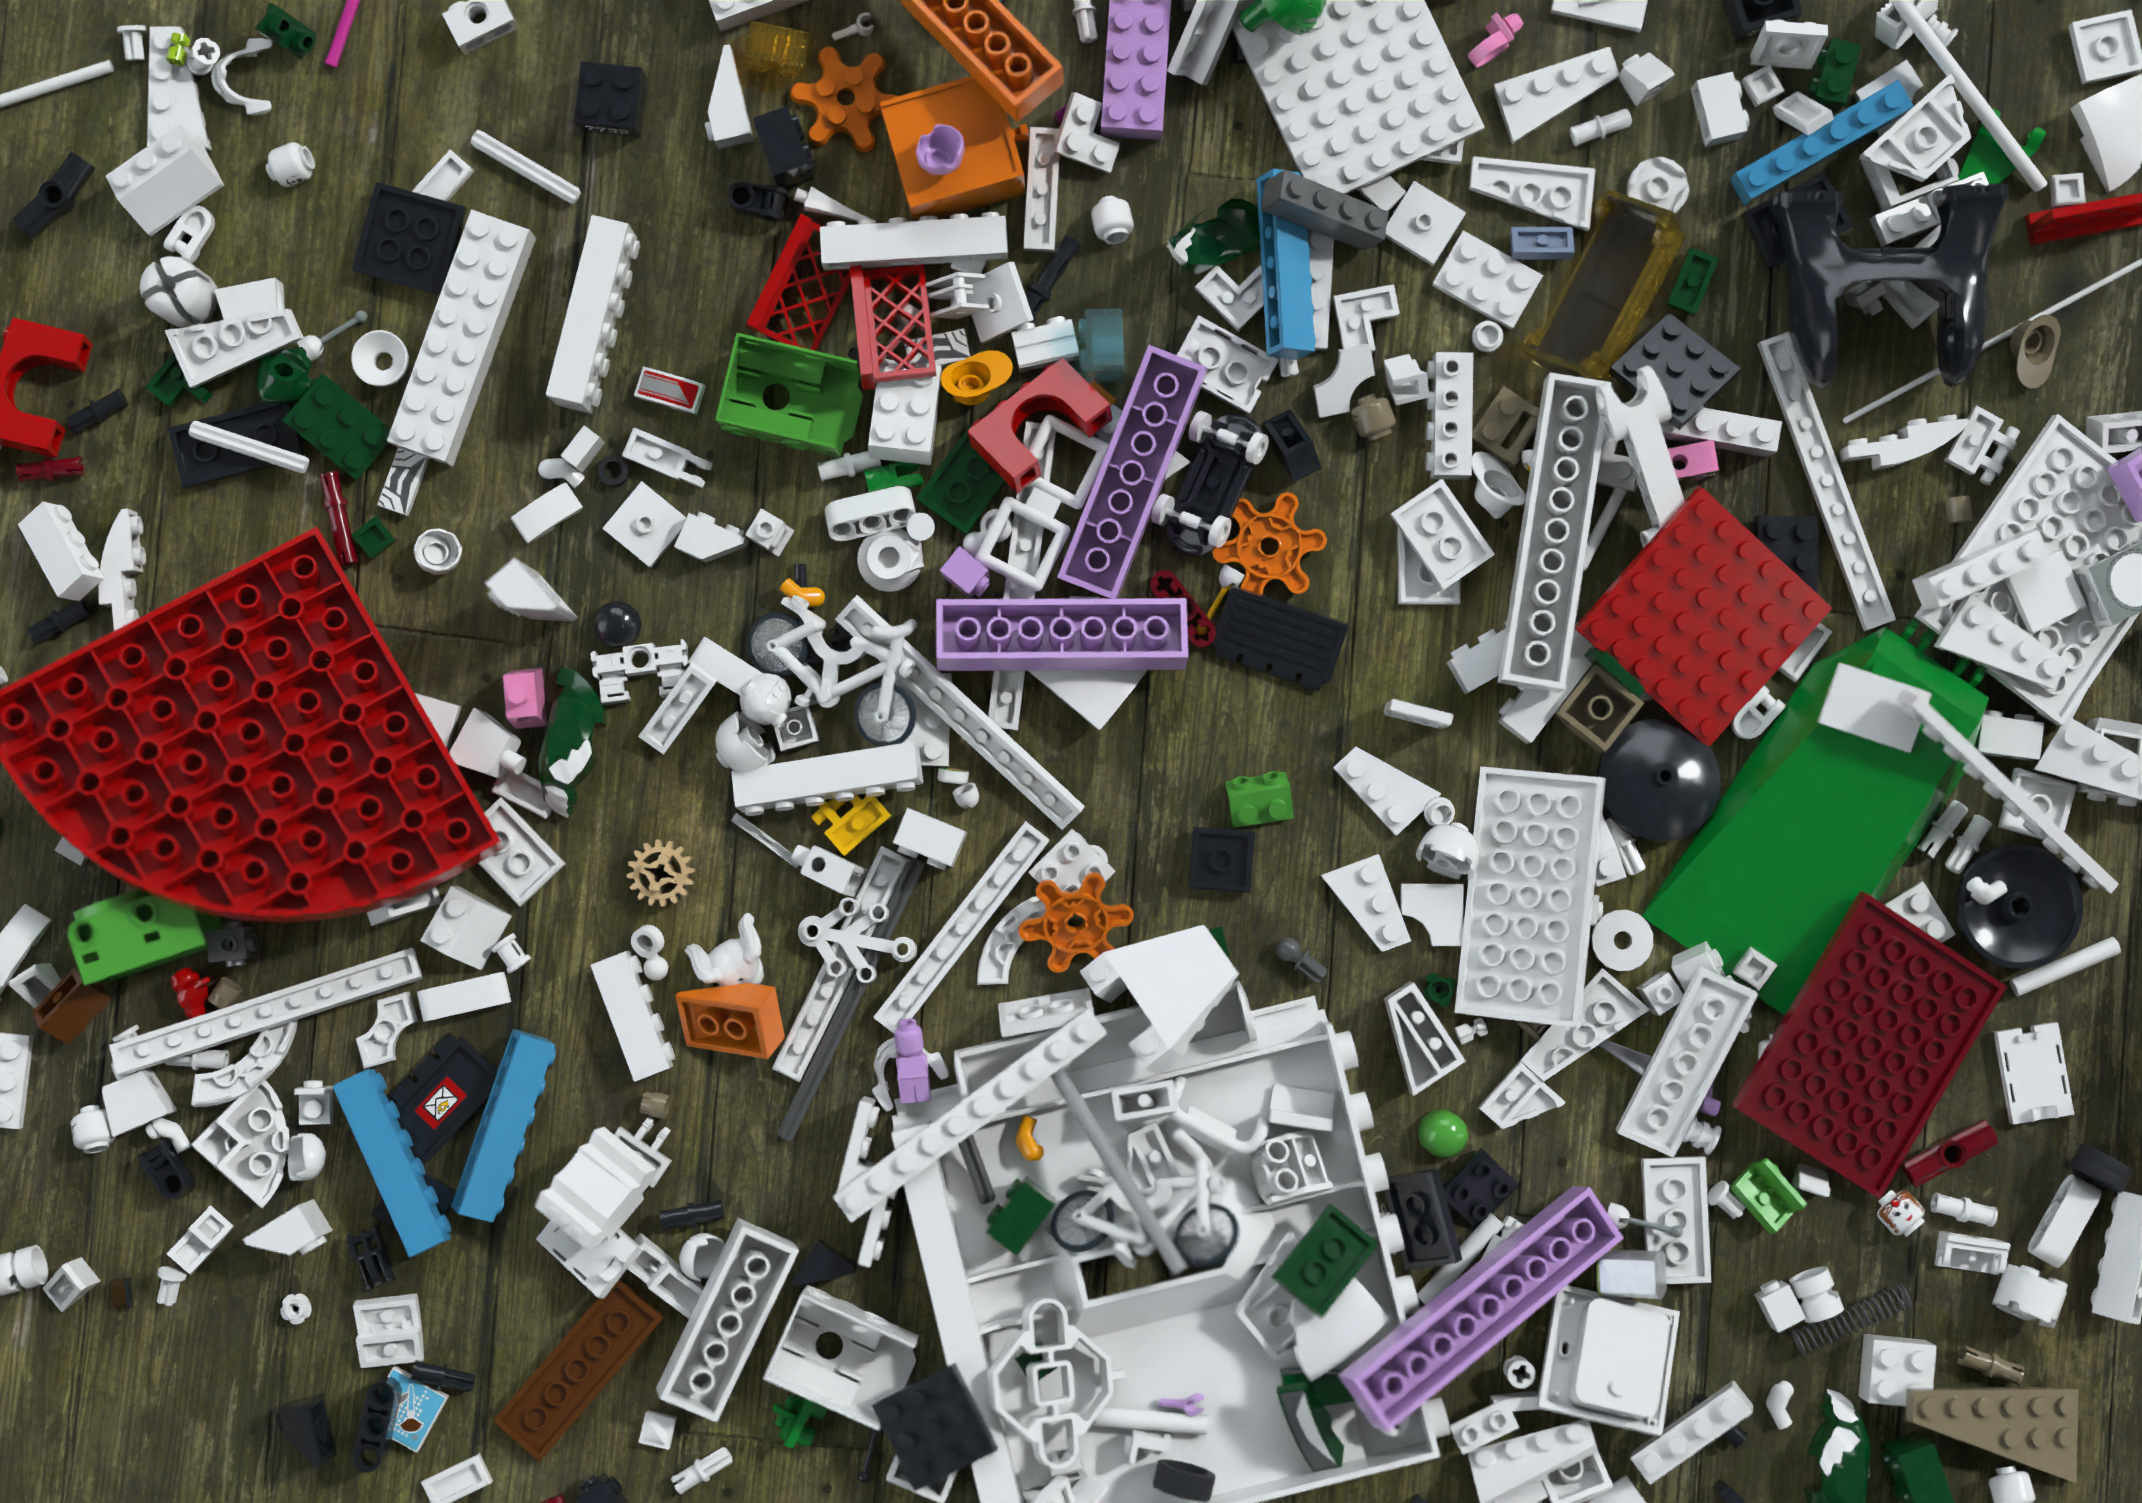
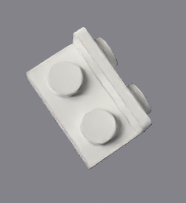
[1450,1399,1520,1455]

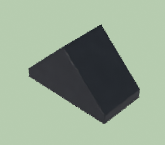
[792,1239,857,1286]

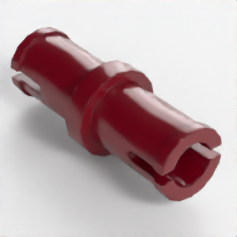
[16,456,84,483]

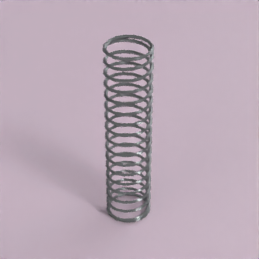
[1791,1283,1913,1357]

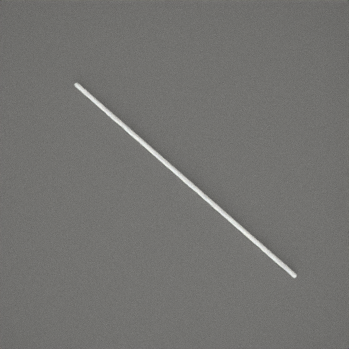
[1843,258,2142,423]

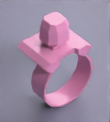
[1467,13,1523,68]

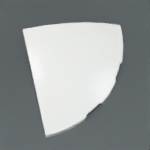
[2070,74,2142,193]
[1028,670,1147,730]
[190,1080,290,1208]
[1290,1277,1390,1381]

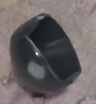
[593,601,642,648]

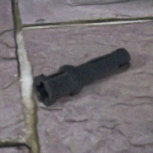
[1025,235,1081,324]

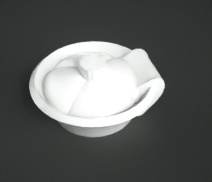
[857,528,924,592]

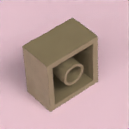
[1553,664,1644,753]

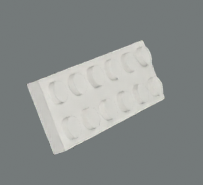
[1616,966,1758,1158]

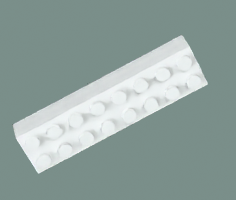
[387,209,536,467]

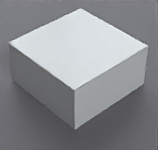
[561,426,605,473]
[774,706,819,752]

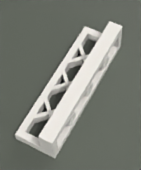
[1167,0,1244,85]

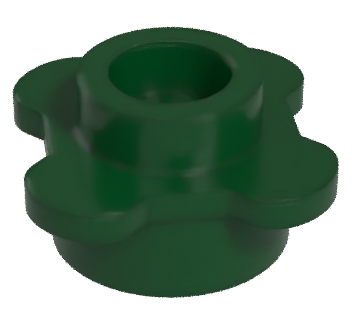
[1422,972,1456,1007]

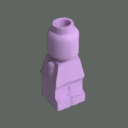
[894,1018,931,1104]

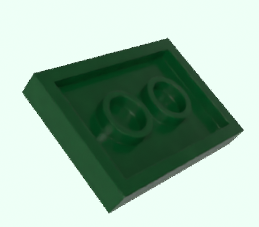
[282,373,391,480]
[916,424,1006,535]
[1271,1203,1379,1319]

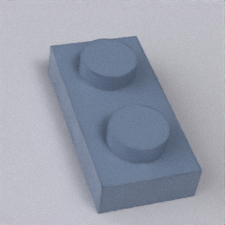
[1510,227,1575,259]

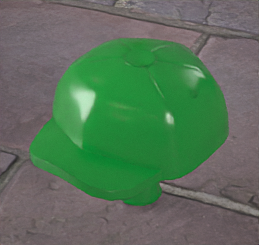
[1239,0,1327,35]

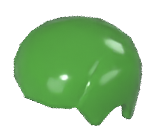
[1417,1109,1468,1158]

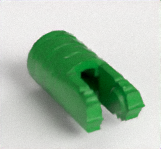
[864,462,924,492]

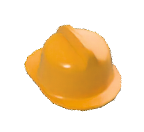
[940,350,1013,406]

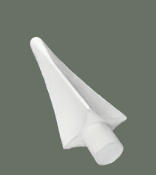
[794,186,873,222]

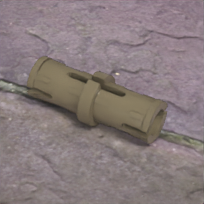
[1957,1345,2024,1385]

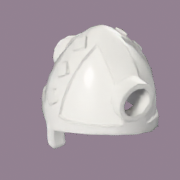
[740,673,792,728]

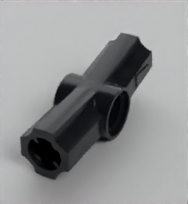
[13,151,96,240]

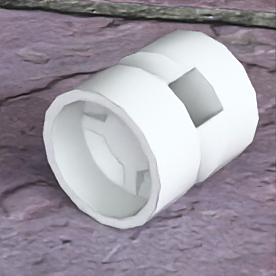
[0,1245,48,1296]
[1789,1266,1844,1323]

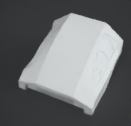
[1250,1129,1333,1206]

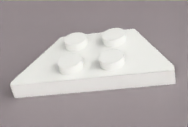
[1860,74,1971,182]

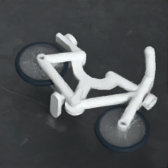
[747,595,917,747]
[1051,1129,1239,1268]

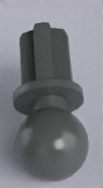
[1276,937,1327,983]

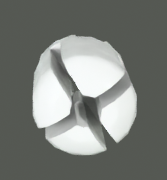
[139,256,218,328]

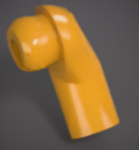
[779,578,825,608]
[1015,1114,1044,1161]

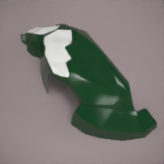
[1167,199,1260,274]
[538,667,607,818]
[1804,1389,1871,1503]

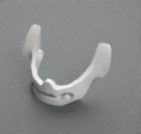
[211,38,272,116]
[872,1038,949,1112]

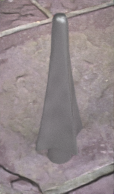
[1598,1040,1652,1076]

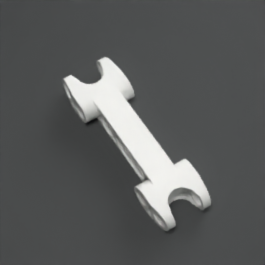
[1595,366,1685,548]

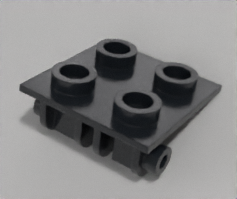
[1442,1148,1519,1229]

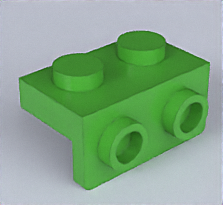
[1225,771,1294,828]
[1729,1158,1807,1234]

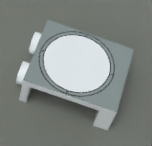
[2073,539,2142,627]

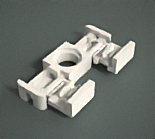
[591,639,690,706]

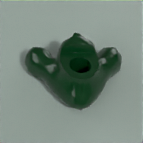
[257,347,318,404]

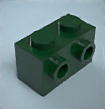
[1807,37,1862,114]

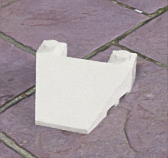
[1080,925,1239,1075]

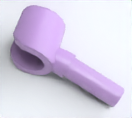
[1699,1082,1721,1116]
[1159,1393,1205,1416]

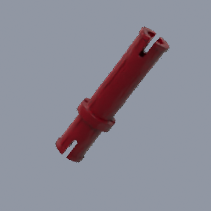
[319,471,359,566]

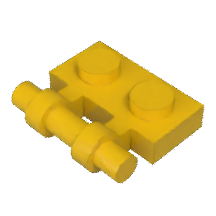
[811,795,891,856]

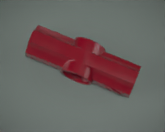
[1901,1119,1998,1187]

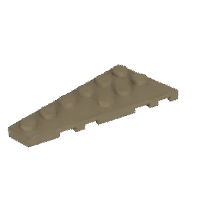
[1906,1387,2079,1483]

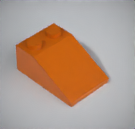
[675,983,785,1059]

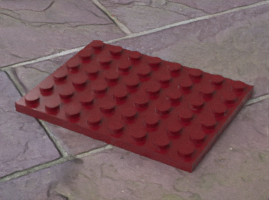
[1731,891,2007,1199]

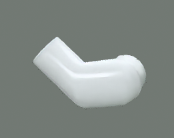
[538,458,585,488]
[146,1117,191,1154]

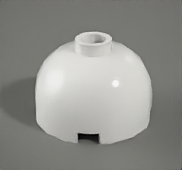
[715,711,776,772]
[1416,822,1480,879]

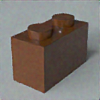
[32,967,111,1045]

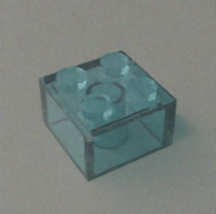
[1079,308,1124,382]

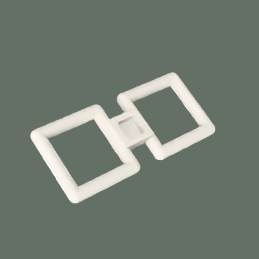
[975,415,1109,591]

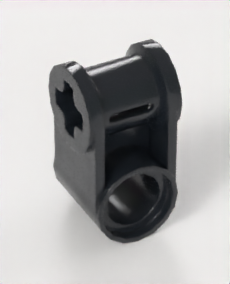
[727,181,788,222]
[138,1138,195,1199]

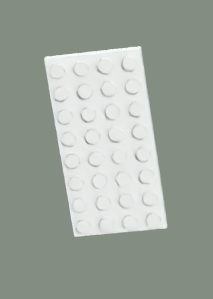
[1454,766,1606,1028]

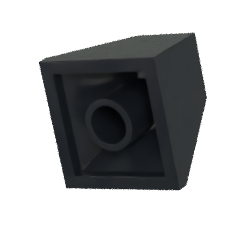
[277,1393,337,1468]

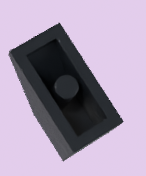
[1263,409,1322,482]

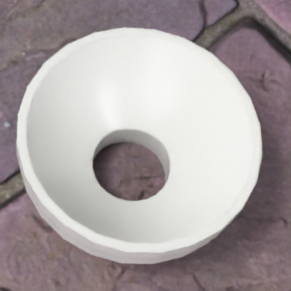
[351,330,409,387]

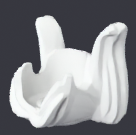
[684,913,764,986]

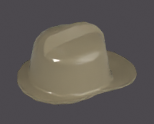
[2010,315,2061,389]

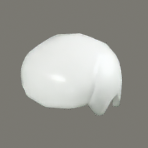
[414,528,462,575]
[288,1133,326,1181]
[679,1233,725,1281]

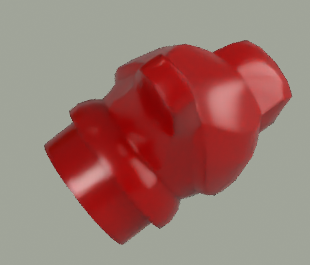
[170,967,211,1019]

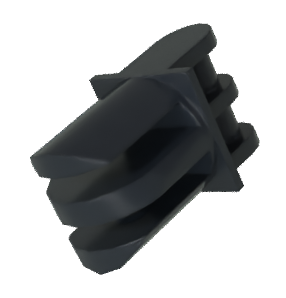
[346,1224,396,1290]

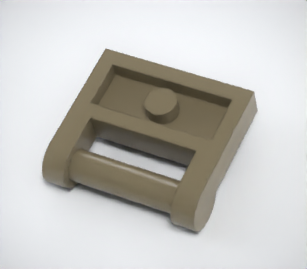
[1472,386,1540,467]

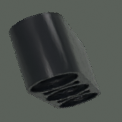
[353,1377,402,1473]

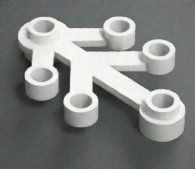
[798,897,917,983]

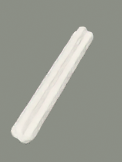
[471,130,581,204]
[189,421,309,473]

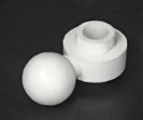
[963,509,1013,556]
[631,925,668,981]

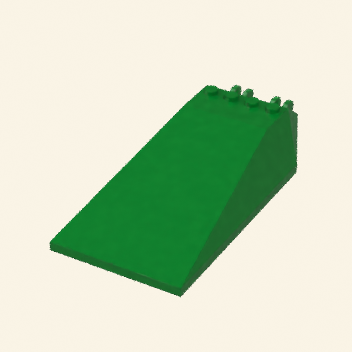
[1640,617,1989,1017]

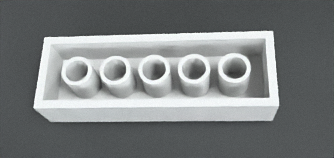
[546,215,640,414]
[656,1218,799,1422]

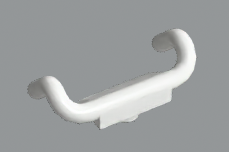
[1169,1075,1269,1154]

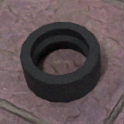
[1153,1459,1216,1502]

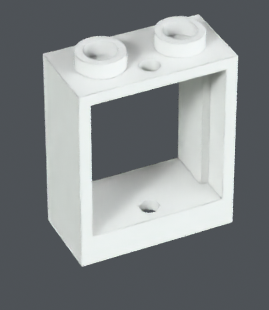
[1859,157,1959,212]

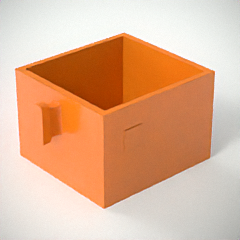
[879,76,1029,221]

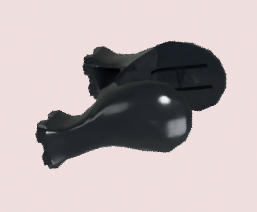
[1770,184,2008,389]

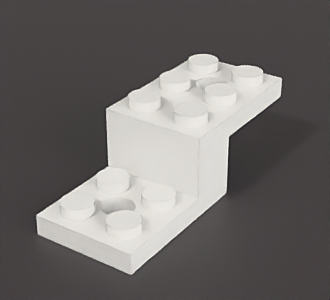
[837,1096,898,1267]

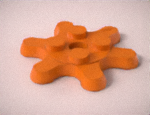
[790,46,899,153]
[1212,492,1327,594]
[1018,872,1134,973]

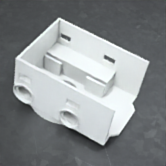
[763,1285,919,1430]

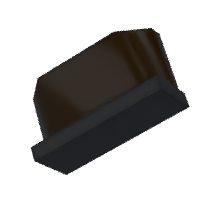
[112,1277,133,1309]

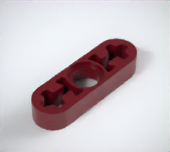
[1151,570,1216,647]

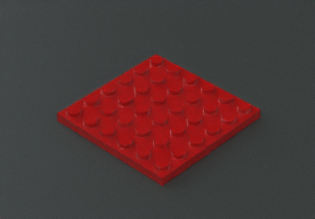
[1574,486,1832,747]

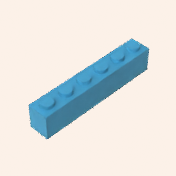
[1729,79,1914,206]
[1257,169,1316,360]
[451,1029,556,1223]
[332,1069,451,1257]

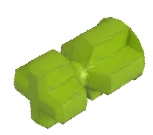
[166,32,190,66]

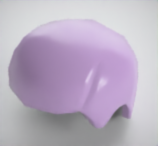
[916,124,964,175]

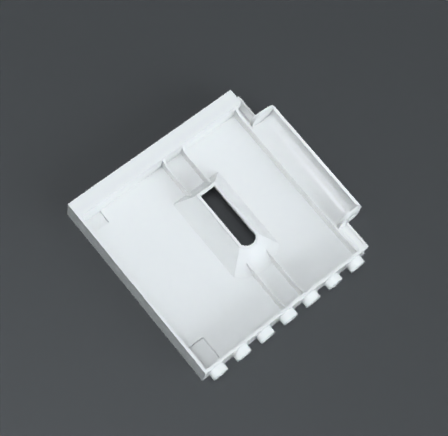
[891,980,1451,1503]

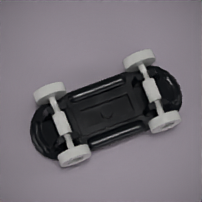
[1151,411,1269,557]

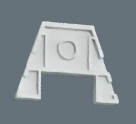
[1234,1230,1299,1360]

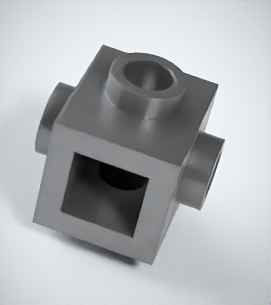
[206,921,258,967]

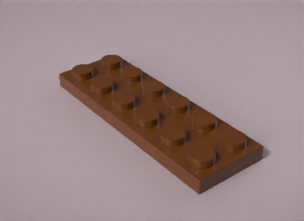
[493,1278,664,1462]

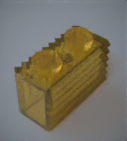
[743,21,813,78]

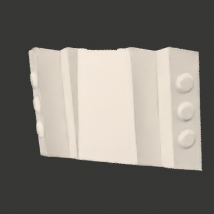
[535,1127,656,1250]

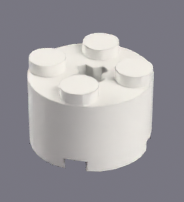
[1992,1264,2068,1328]

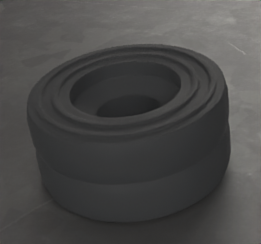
[2069,1144,2133,1193]

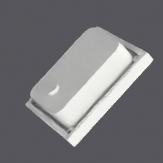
[1536,1285,1680,1437]

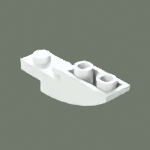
[1869,172,1989,247]
[1839,415,1969,470]
[98,508,146,631]

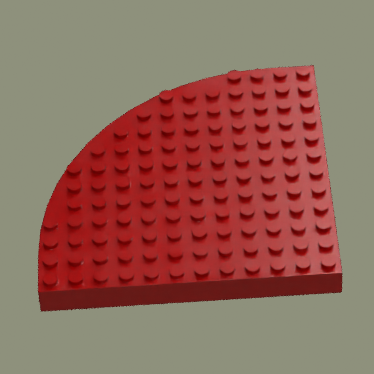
[0,527,503,923]

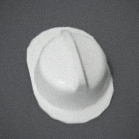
[1472,451,1526,519]

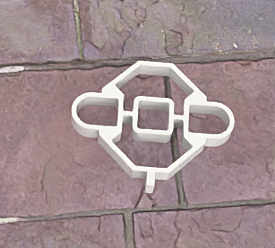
[986,1297,1126,1469]

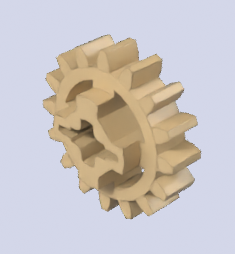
[627,839,696,907]

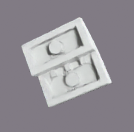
[353,1293,424,1368]

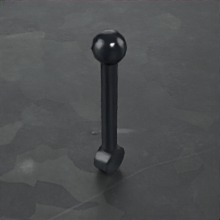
[858,1424,883,1483]

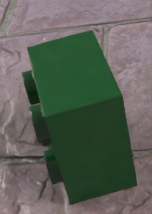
[986,1176,1056,1256]
[1880,1431,1954,1503]

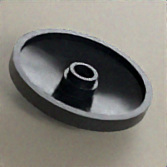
[1596,718,1721,842]
[1955,844,2083,969]

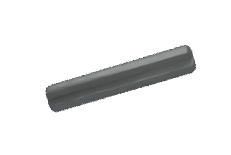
[958,1133,995,1204]

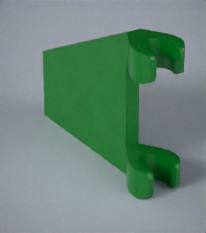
[1957,108,2046,184]

